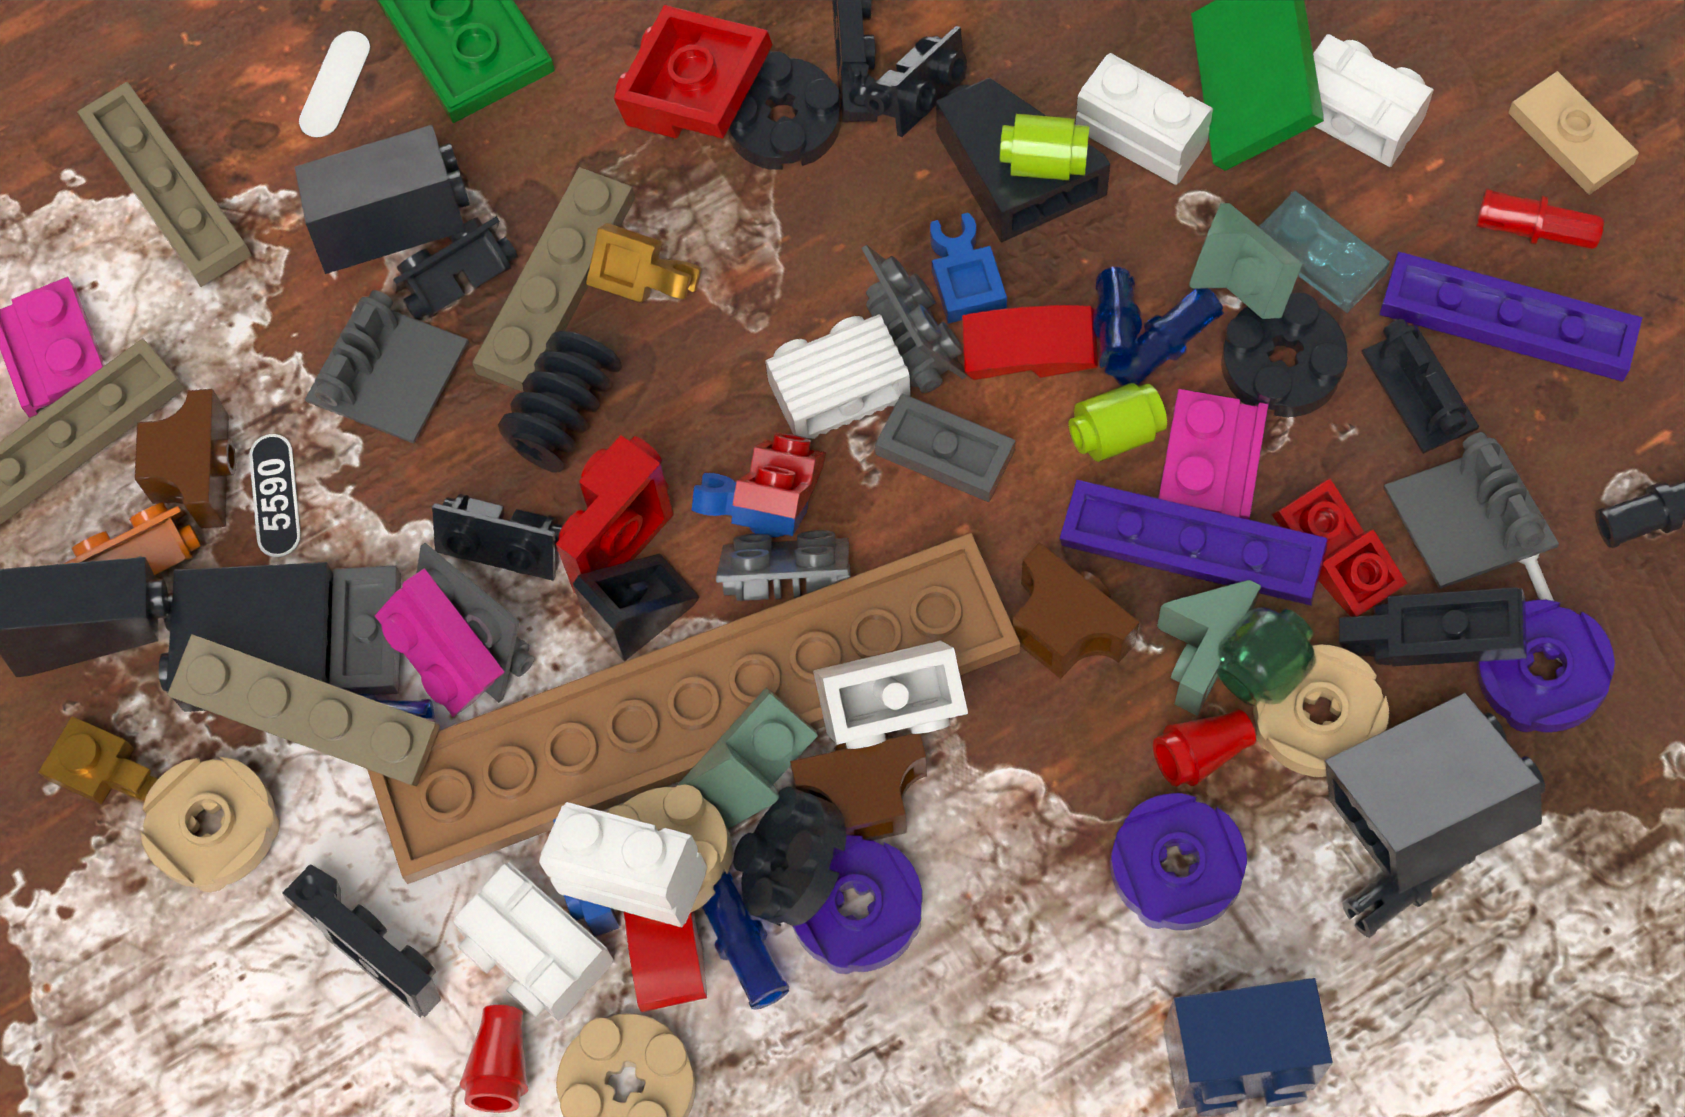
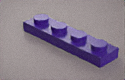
[1379,251,1643,382]
[1059,480,1327,606]

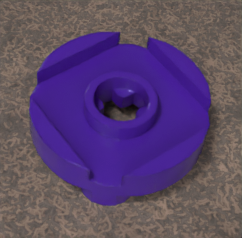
[1477,599,1615,732]
[1110,793,1247,930]
[792,835,923,974]

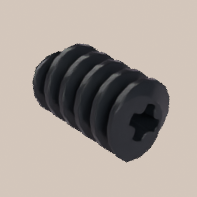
[498,331,622,473]

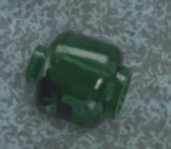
[1217,607,1316,706]

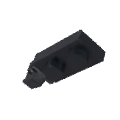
[832,0,878,123]
[1339,587,1527,667]
[282,864,441,1018]

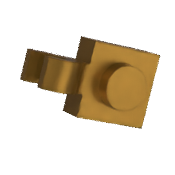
[586,223,702,303]
[38,716,158,805]

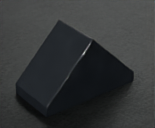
[573,554,700,662]

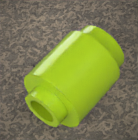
[1000,114,1089,180]
[1069,383,1167,462]

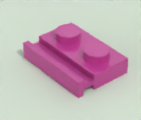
[0,276,105,418]
[1159,389,1268,520]
[375,568,505,717]

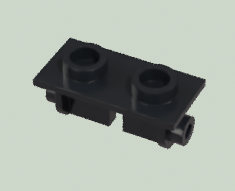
[864,26,967,137]
[392,216,518,320]
[1362,319,1479,454]
[432,494,563,581]

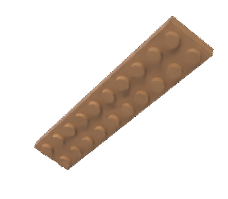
[367,533,1020,884]

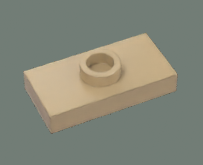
[1509,71,1639,195]

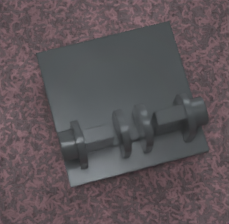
[861,245,968,393]
[305,290,469,444]
[1384,432,1559,589]
[716,530,851,601]
[416,543,534,703]

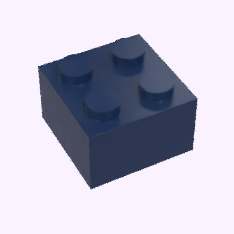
[1163,978,1333,1117]

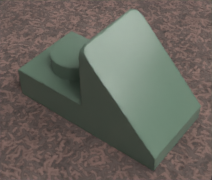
[1189,203,1303,319]
[1157,580,1261,716]
[678,687,818,829]

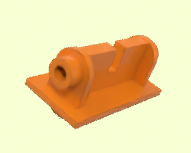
[63,502,202,575]

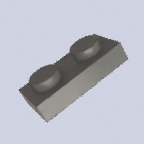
[875,393,1015,502]
[329,566,401,696]

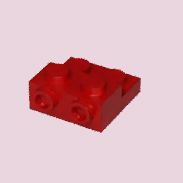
[613,5,773,139]
[556,435,673,594]

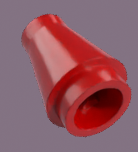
[1153,709,1256,787]
[459,1005,528,1113]

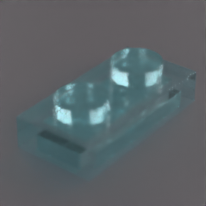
[1259,191,1390,313]

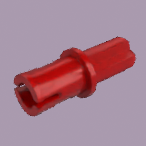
[1476,188,1604,249]

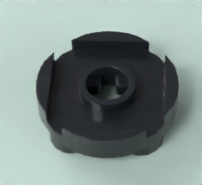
[728,52,840,170]
[1221,293,1348,418]
[733,786,846,926]

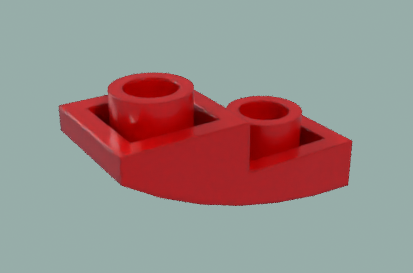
[962,305,1098,380]
[732,433,826,519]
[1271,478,1408,617]
[624,911,707,1012]

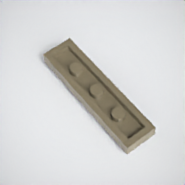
[77,82,252,287]
[472,167,635,392]
[0,338,184,525]
[167,634,440,787]

